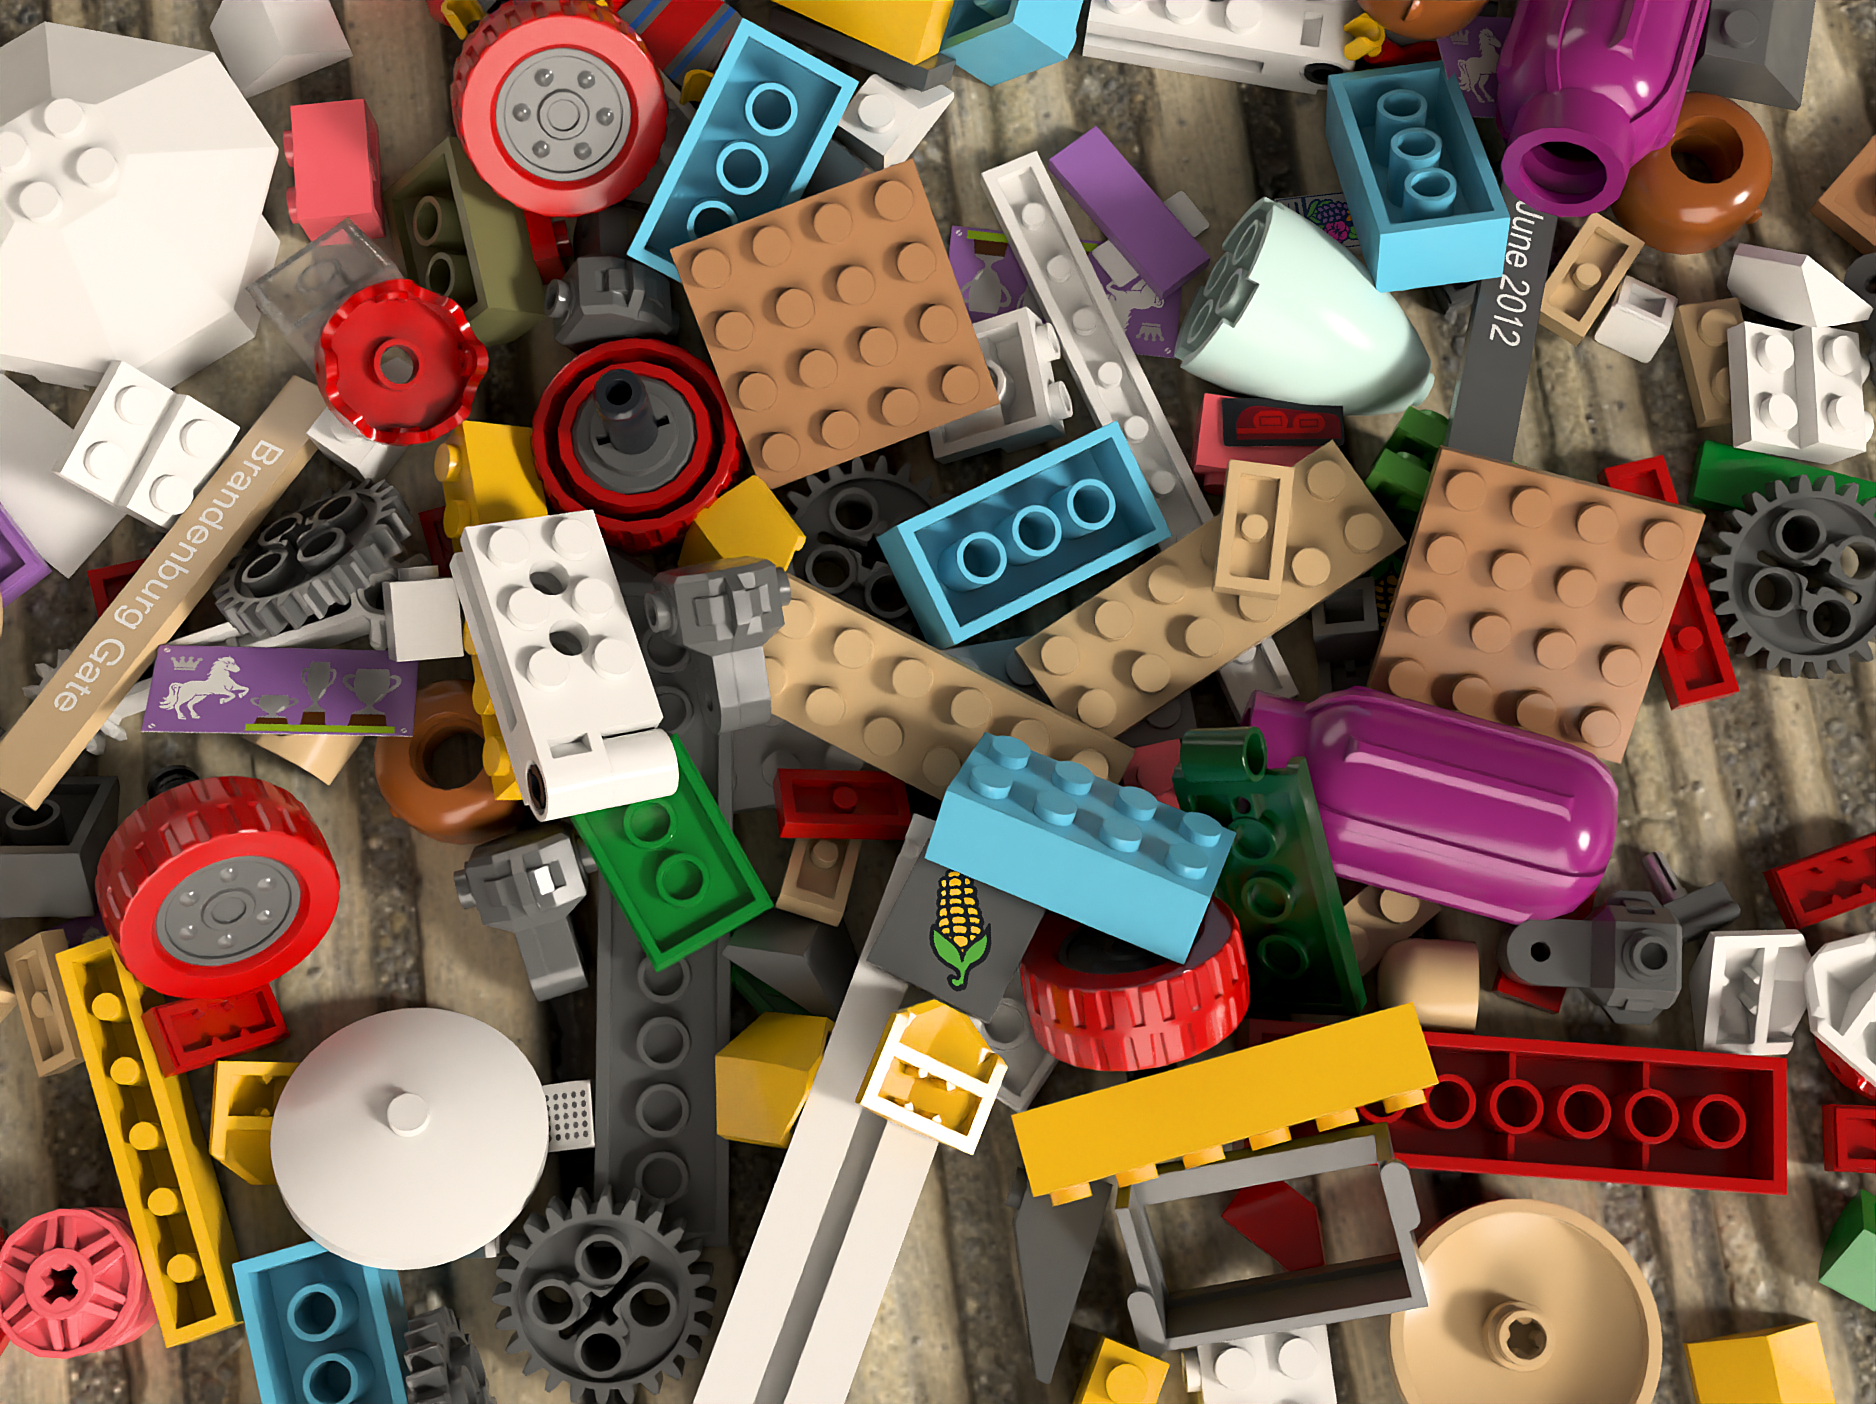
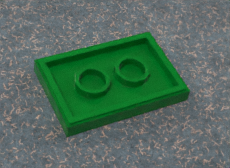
[569,733,774,973]

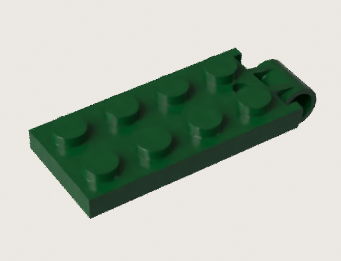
[1171,726,1367,1016]

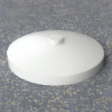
[270,1008,549,1270]

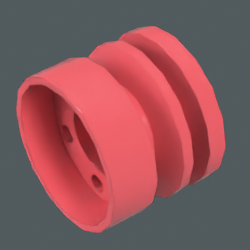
[0,1207,158,1359]

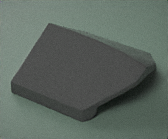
[721,896,859,1023]

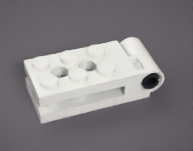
[1082,0,1364,95]
[449,509,679,822]

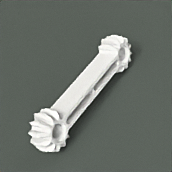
[22,544,440,755]

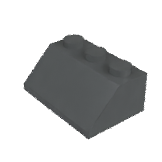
[1686,0,1816,111]
[0,776,120,919]

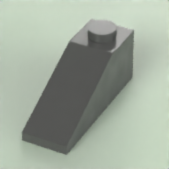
[1005,1167,1113,1384]

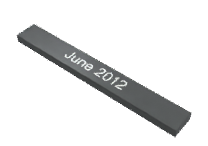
[1443,145,1558,463]

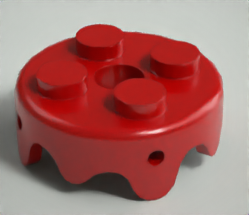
[314,278,489,446]

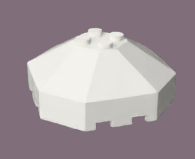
[0,21,280,391]

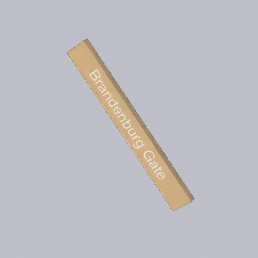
[0,375,327,811]

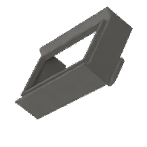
[1115,1122,1429,1357]

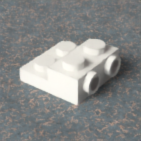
[929,306,1073,464]
[1727,321,1874,465]
[51,360,240,534]
[1181,1324,1337,1404]

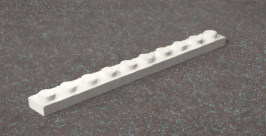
[980,151,1299,724]

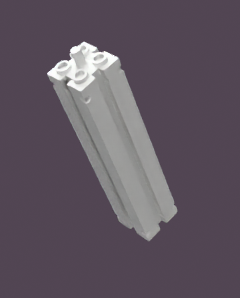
[693,813,982,1404]

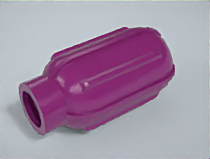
[1495,0,1710,217]
[1239,686,1618,924]

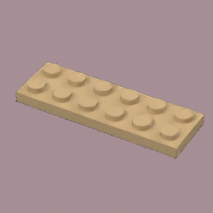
[1014,440,1407,739]
[763,573,1135,801]

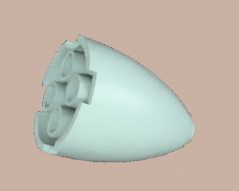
[1174,197,1435,416]

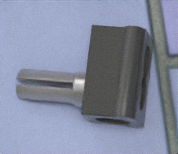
[1642,851,1741,946]

